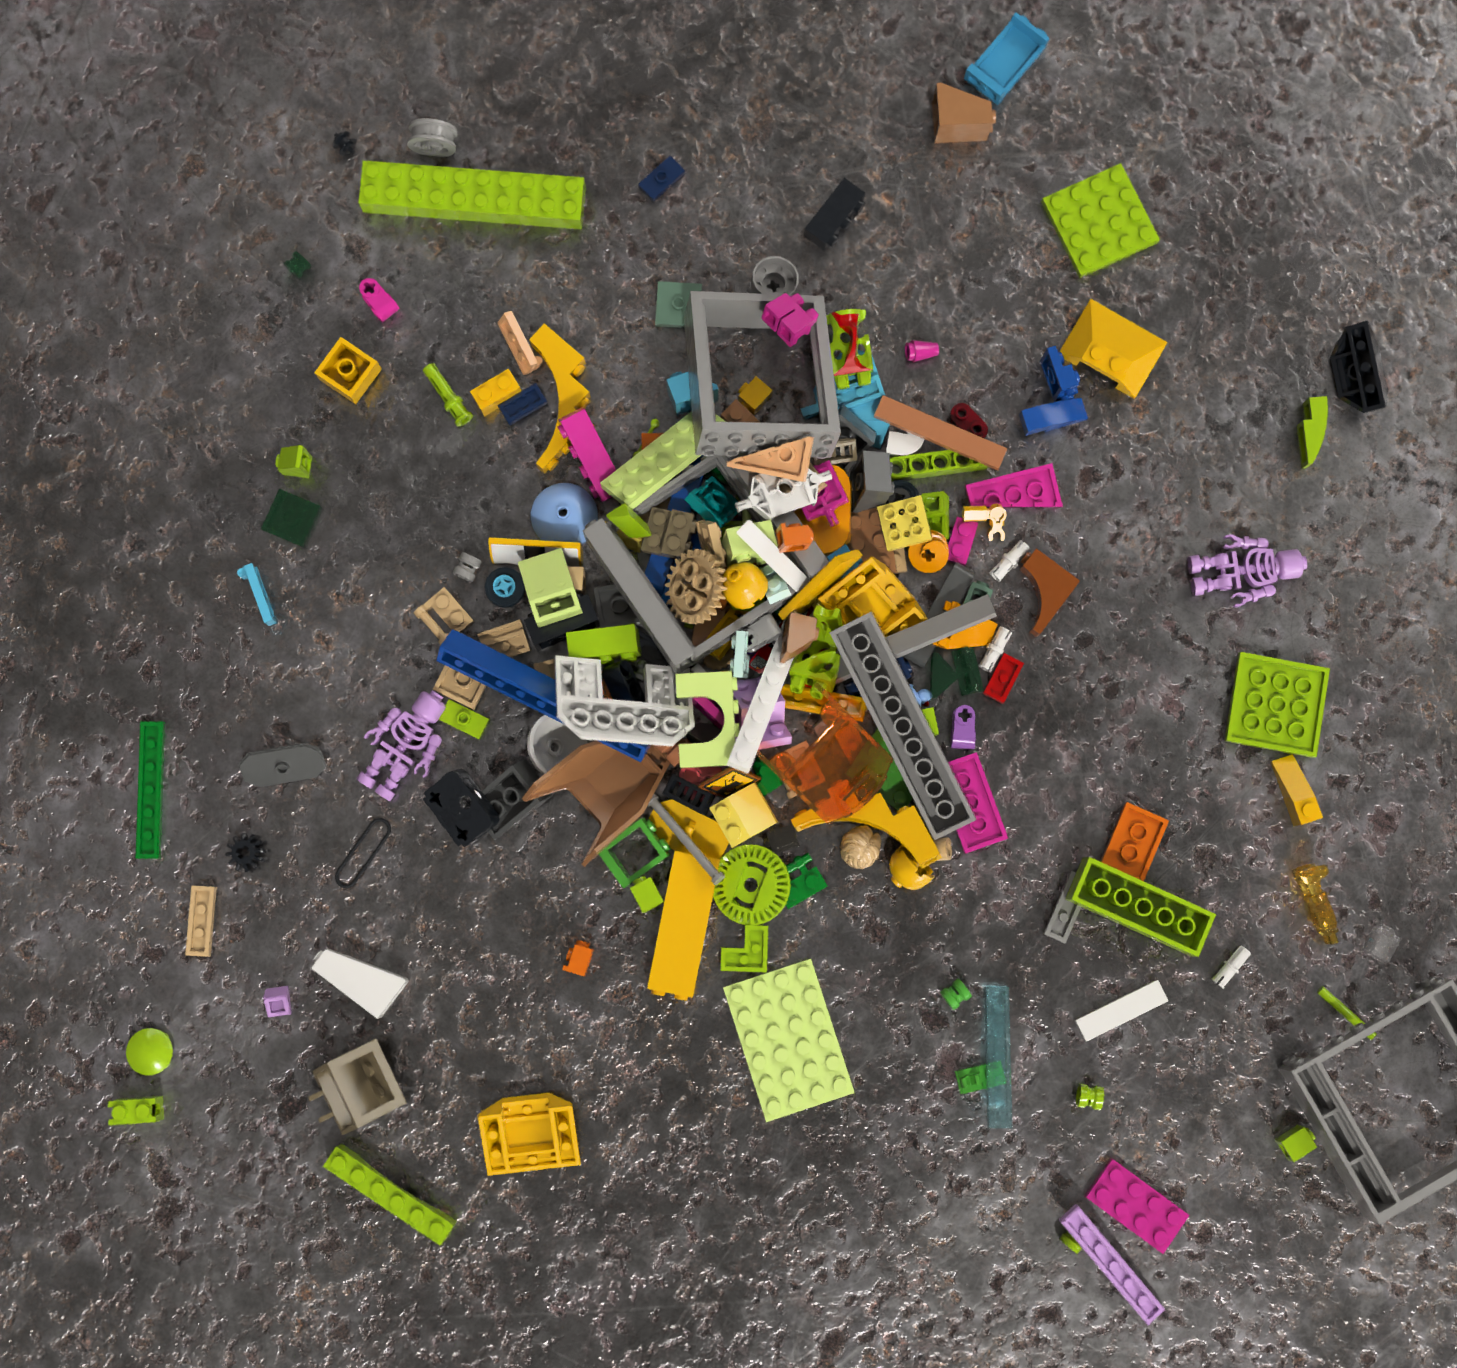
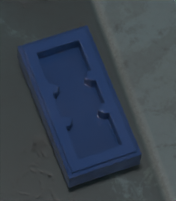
[638,155,685,202]
[497,383,548,426]

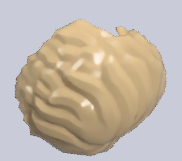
[840,825,881,869]

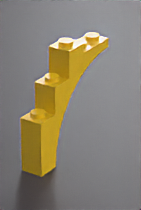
[529,323,595,474]
[791,780,942,869]

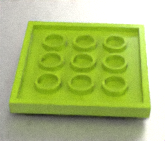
[1041,163,1160,278]
[1224,652,1330,758]

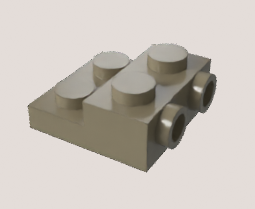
[641,507,697,559]

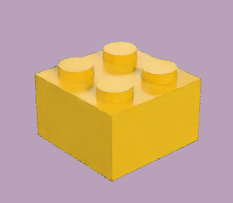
[314,337,382,405]

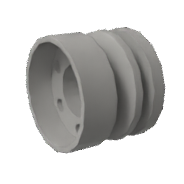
[748,256,799,295]

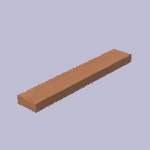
[874,395,1007,471]

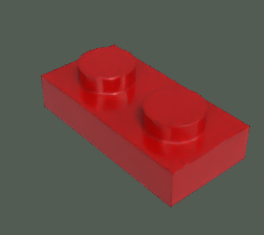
[982,653,1024,704]

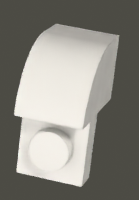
[885,431,924,459]

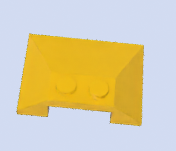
[1059,299,1168,399]
[818,556,928,637]
[478,1093,581,1176]

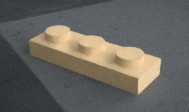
[185,886,217,957]

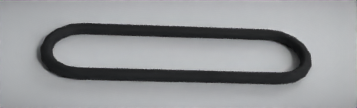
[335,818,391,888]

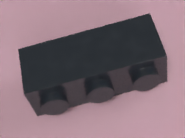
[804,177,866,251]

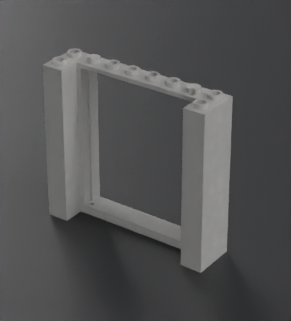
[583,455,829,674]
[1278,977,1457,1225]

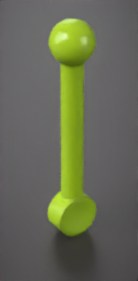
[633,419,660,457]

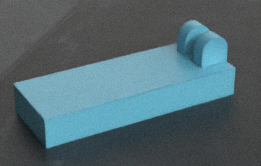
[237,563,277,626]

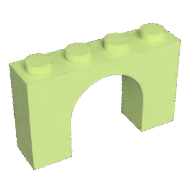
[676,671,740,768]

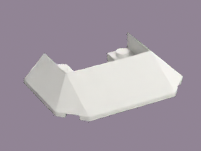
[554,655,695,746]

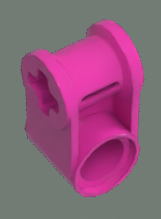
[359,278,400,323]

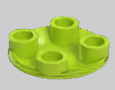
[126,1028,173,1075]

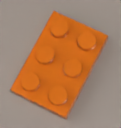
[1100,802,1169,881]

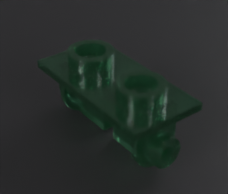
[951,647,984,696]

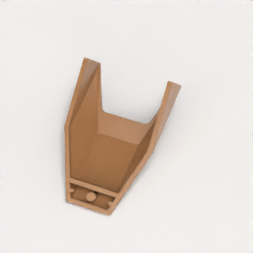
[522,740,670,867]

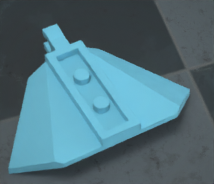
[801,350,890,450]

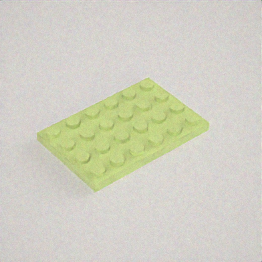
[723,959,855,1122]

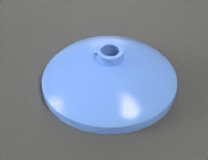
[531,483,598,545]

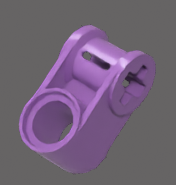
[950,705,976,749]

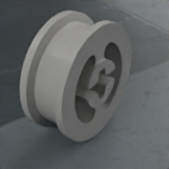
[407,118,458,157]

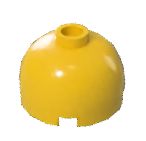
[722,562,768,609]
[889,845,934,890]

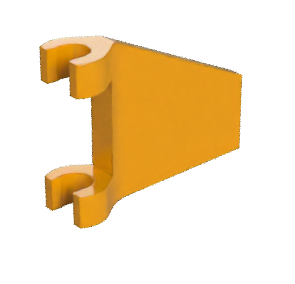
[932,601,998,649]

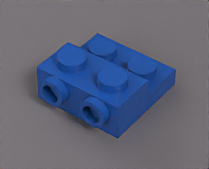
[1040,346,1080,402]

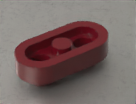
[950,403,988,439]

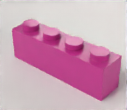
[557,407,616,502]

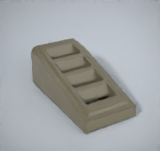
[810,438,858,465]

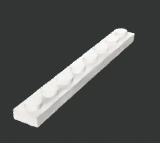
[727,619,794,774]

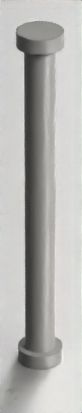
[648,794,725,885]

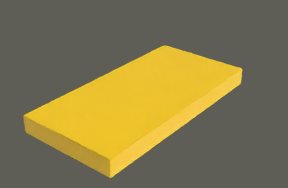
[778,549,863,620]

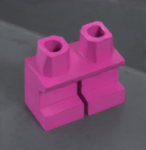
[761,293,819,348]

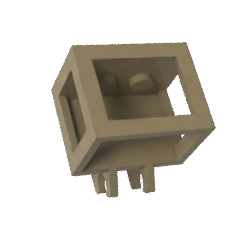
[308,1039,407,1136]

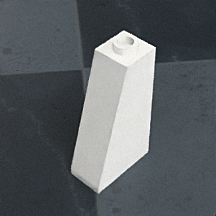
[311,949,410,1019]

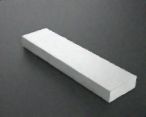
[1074,980,1168,1042]

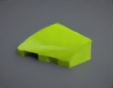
[905,491,949,539]

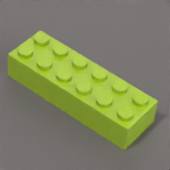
[1065,857,1216,957]

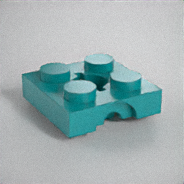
[684,476,741,529]

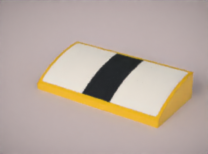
[488,537,583,567]

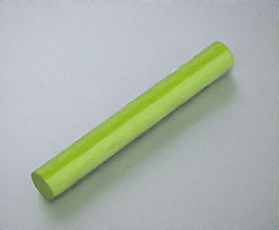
[1317,986,1377,1040]

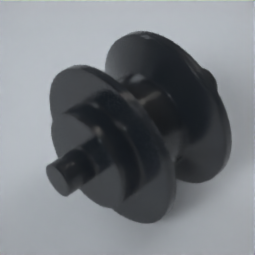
[332,131,357,156]

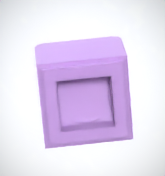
[263,986,291,1017]

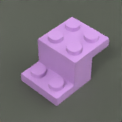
[733,676,792,750]

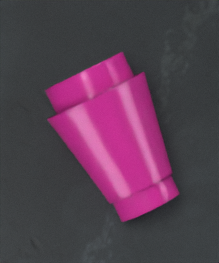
[905,340,939,363]

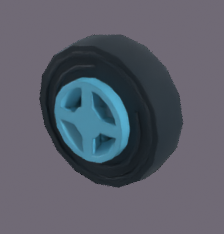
[485,567,526,608]

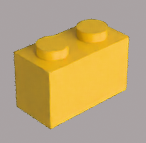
[470,368,521,417]

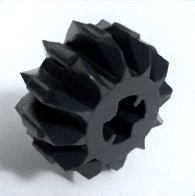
[225,833,266,872]

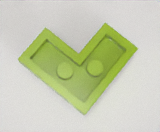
[721,925,768,972]

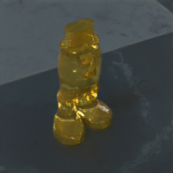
[1292,863,1339,945]

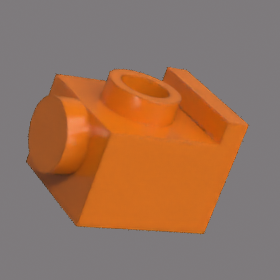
[775,523,814,553]
[562,940,594,976]

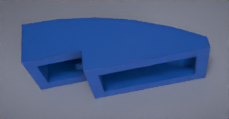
[1019,398,1088,436]

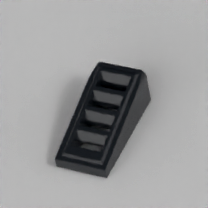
[662,773,716,815]

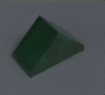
[930,653,960,701]

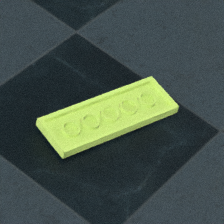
[600,411,726,510]

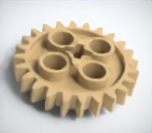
[665,549,727,624]

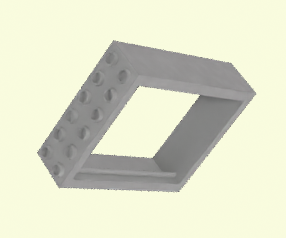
[684,291,841,459]

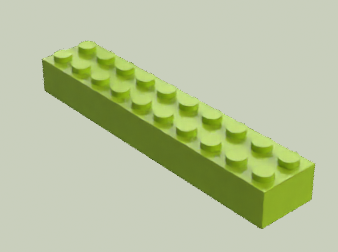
[358,160,586,229]

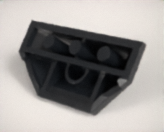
[1330,320,1388,413]

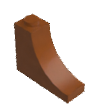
[1020,548,1080,637]

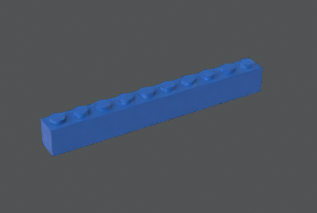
[436,629,651,762]

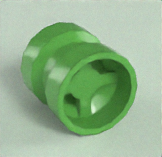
[940,978,972,1010]

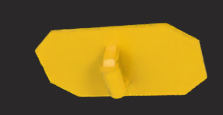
[648,799,729,860]

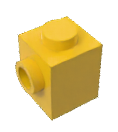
[738,376,773,416]

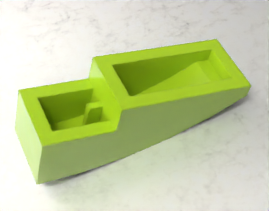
[1297,396,1328,469]

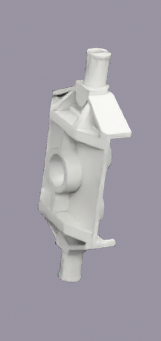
[735,468,832,520]

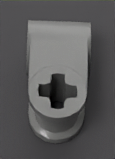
[742,614,783,653]

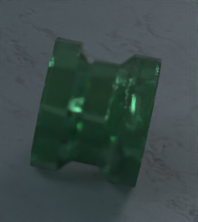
[283,251,312,279]

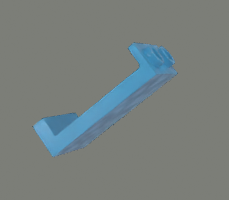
[964,12,1049,105]

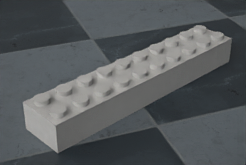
[830,611,976,840]

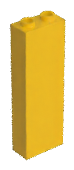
[647,851,720,1001]

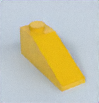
[1270,754,1323,826]

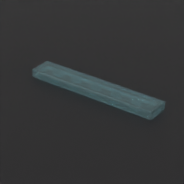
[985,986,1012,1129]

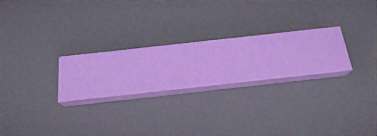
[1058,1204,1165,1325]

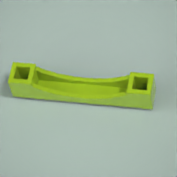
[323,1143,457,1246]

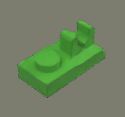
[955,1060,1006,1094]

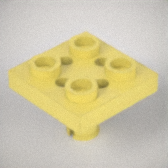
[877,495,932,552]

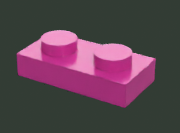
[948,516,978,566]

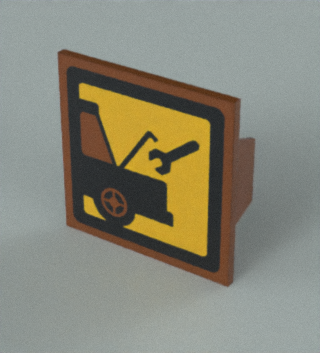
[698,767,761,798]

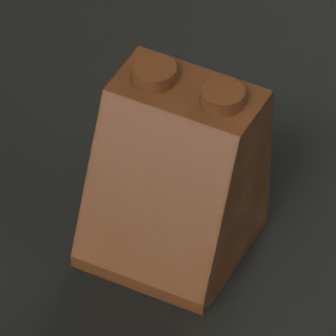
[932,83,996,143]

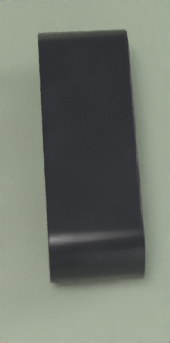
[602,660,646,702]

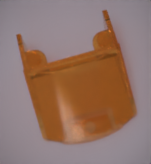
[756,682,893,825]

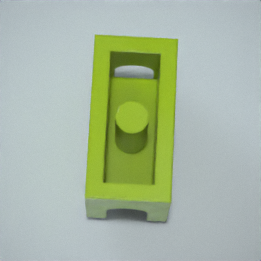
[108,1096,164,1125]

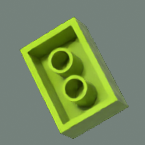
[566,624,642,665]

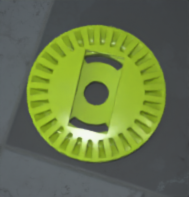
[713,844,791,925]

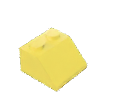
[710,782,778,848]

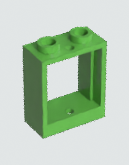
[599,818,671,889]

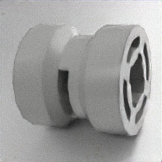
[452,552,482,582]

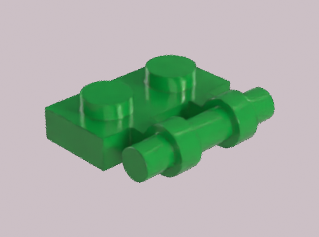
[786,853,827,909]

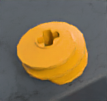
[908,530,949,573]

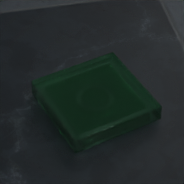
[261,489,322,548]

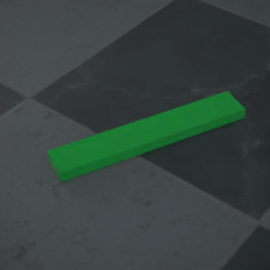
[135,721,165,859]

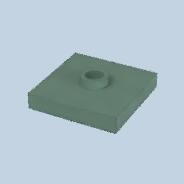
[655,281,702,328]

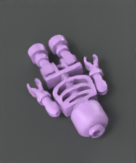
[1187,534,1307,608]
[356,690,446,801]

